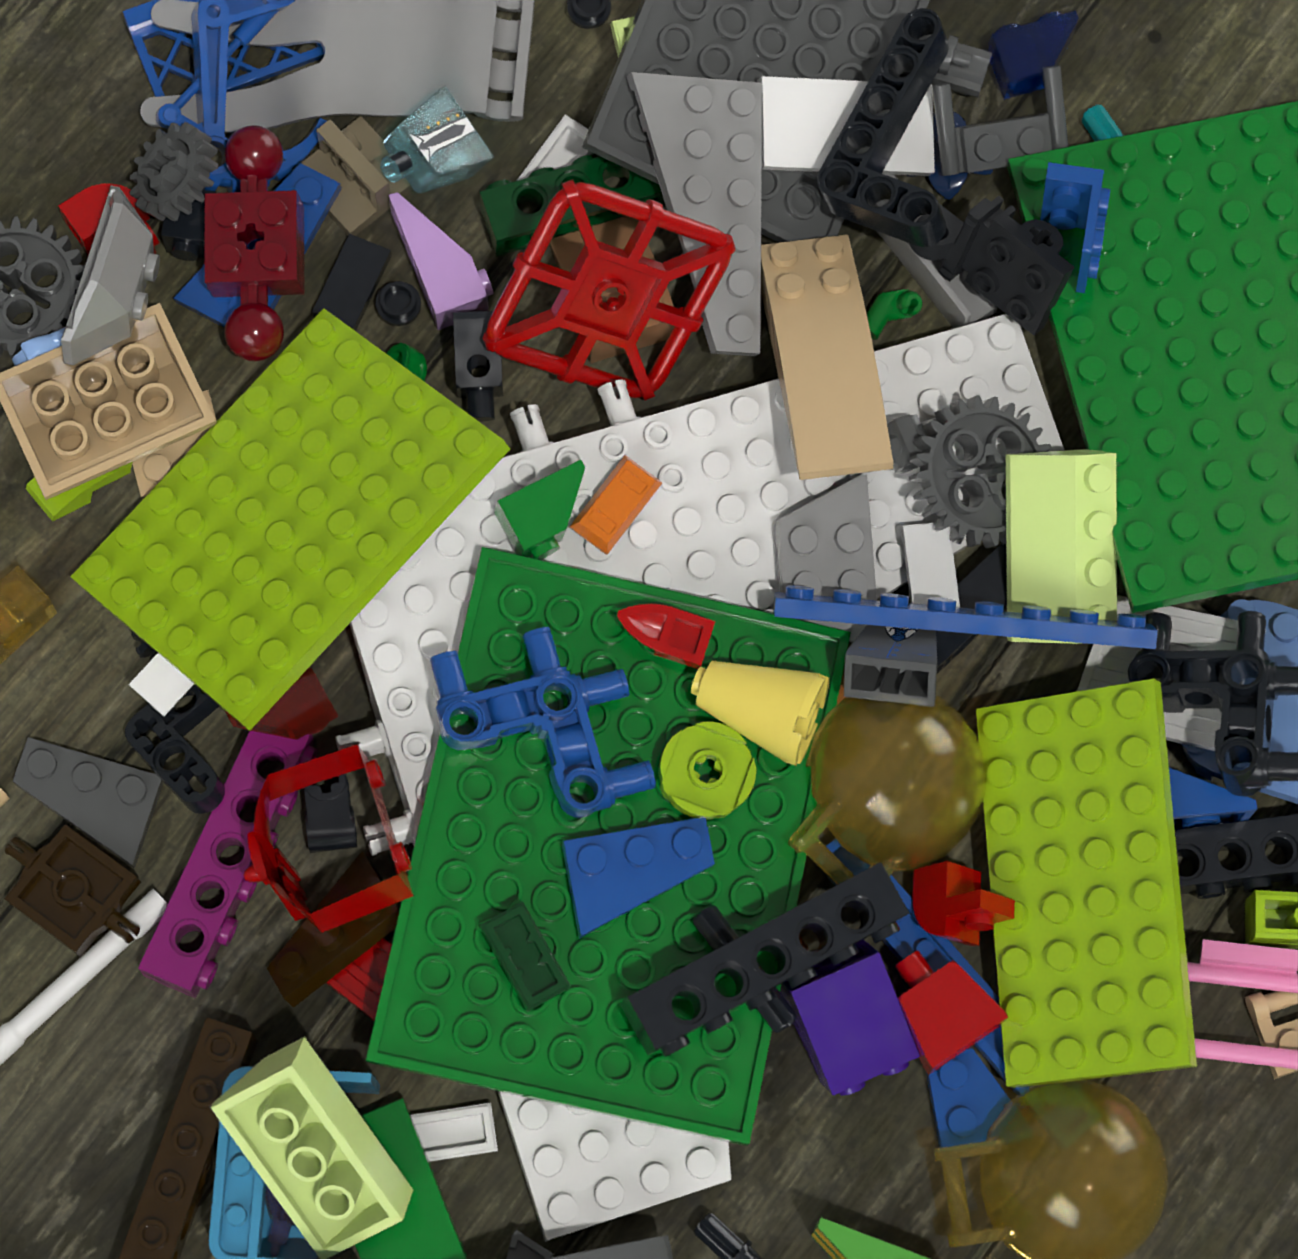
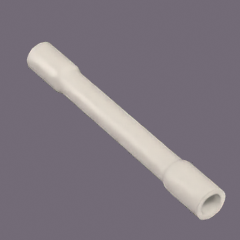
[0,889,168,1065]

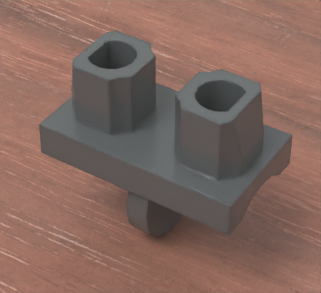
[902,34,992,97]

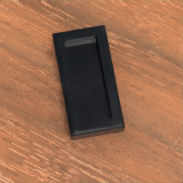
[312,234,392,331]

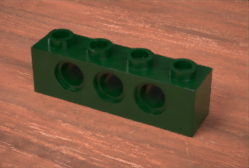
[480,154,666,257]

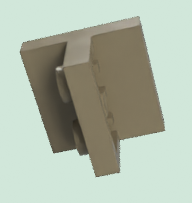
[292,116,420,236]

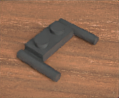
[932,65,1069,176]

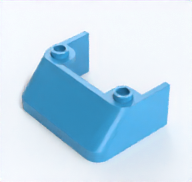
[209,1067,380,1259]

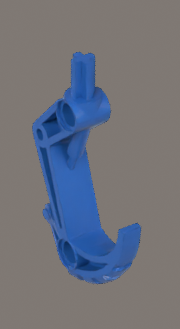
[156,0,327,193]

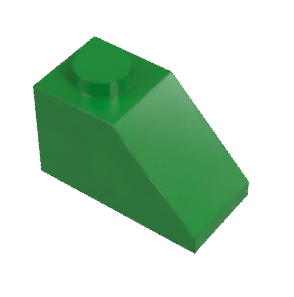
[494,460,586,560]

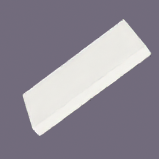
[757,76,935,176]

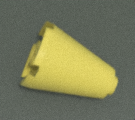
[691,661,830,766]

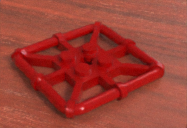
[483,179,736,401]

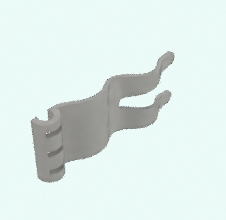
[140,0,535,133]

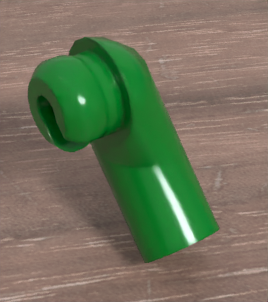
[866,289,923,340]

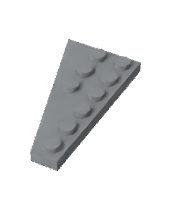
[626,72,762,356]

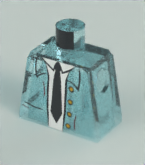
[381,86,494,194]

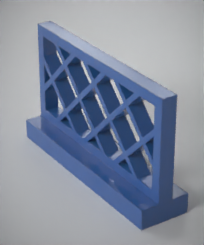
[123,0,324,97]

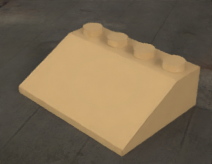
[0,303,217,500]

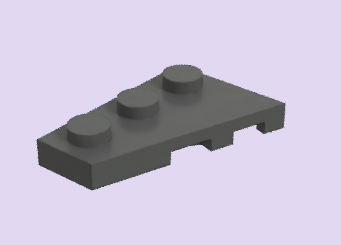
[13,737,164,869]

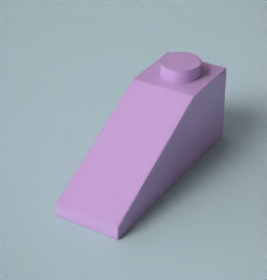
[389,192,493,330]

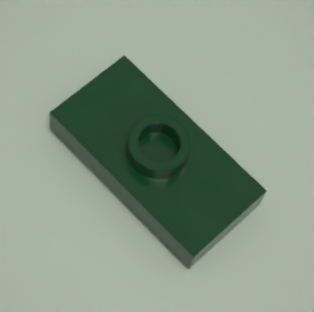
[479,901,571,1012]

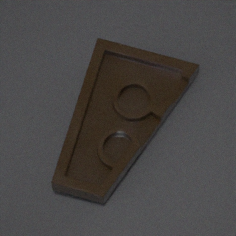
[267,851,400,1008]

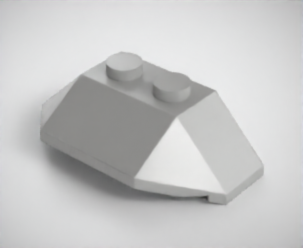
[61,185,160,365]

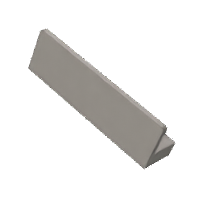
[874,174,998,329]

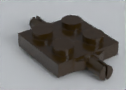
[5,824,141,957]

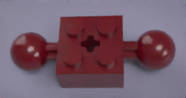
[205,125,305,362]

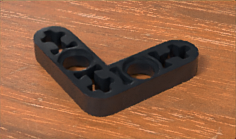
[125,684,225,814]

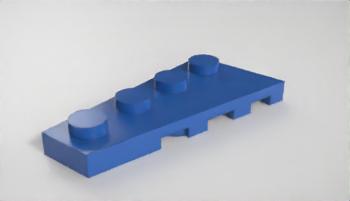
[173,163,342,328]

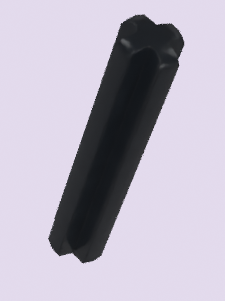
[693,905,797,1033]

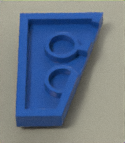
[562,818,715,939]

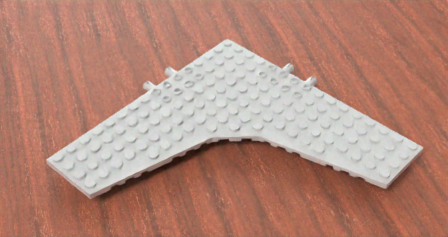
[335,314,1065,1241]

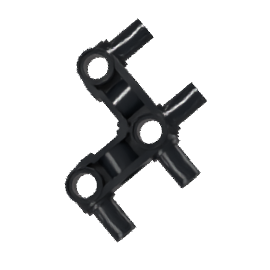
[1127,611,1298,797]

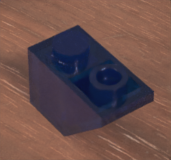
[988,10,1079,100]

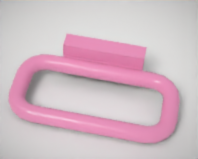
[1187,939,1298,1069]

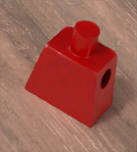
[895,950,1008,1075]

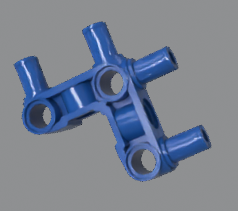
[430,627,656,818]

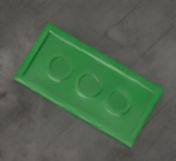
[355,1098,468,1259]

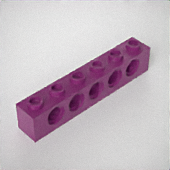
[138,713,318,999]

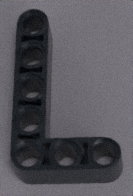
[817,8,949,247]

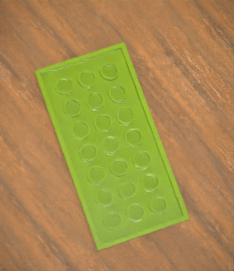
[976,679,1197,1088]

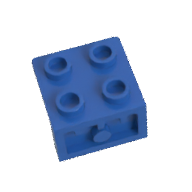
[1040,162,1111,293]

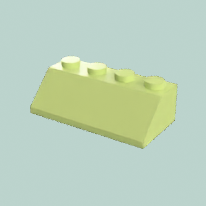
[1005,449,1117,644]
[211,1037,413,1259]

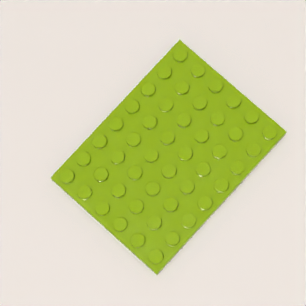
[70,308,510,731]

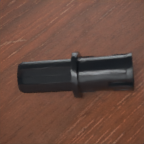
[694,1213,762,1259]

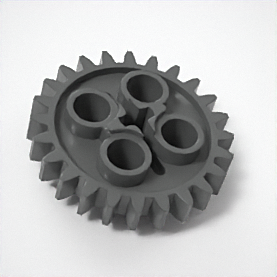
[0,217,85,359]
[909,395,1052,548]

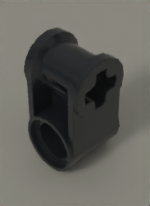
[304,774,358,853]

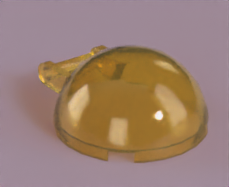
[788,695,987,885]
[934,1080,1168,1259]

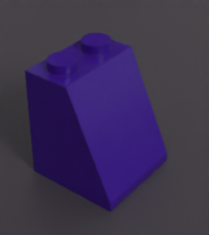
[780,940,920,1096]

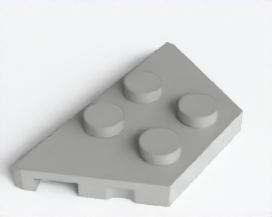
[775,475,877,643]

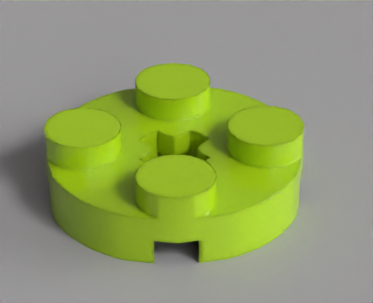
[658,721,756,820]

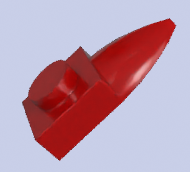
[617,604,715,669]

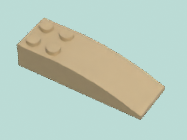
[761,235,893,480]

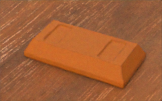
[569,455,662,555]

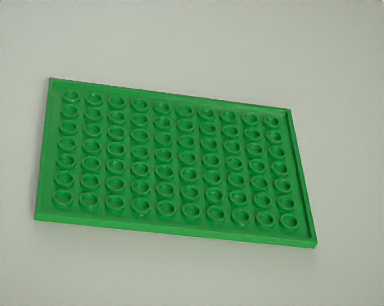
[1007,101,1298,613]
[365,547,851,1146]

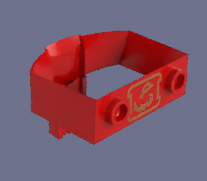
[243,744,413,932]

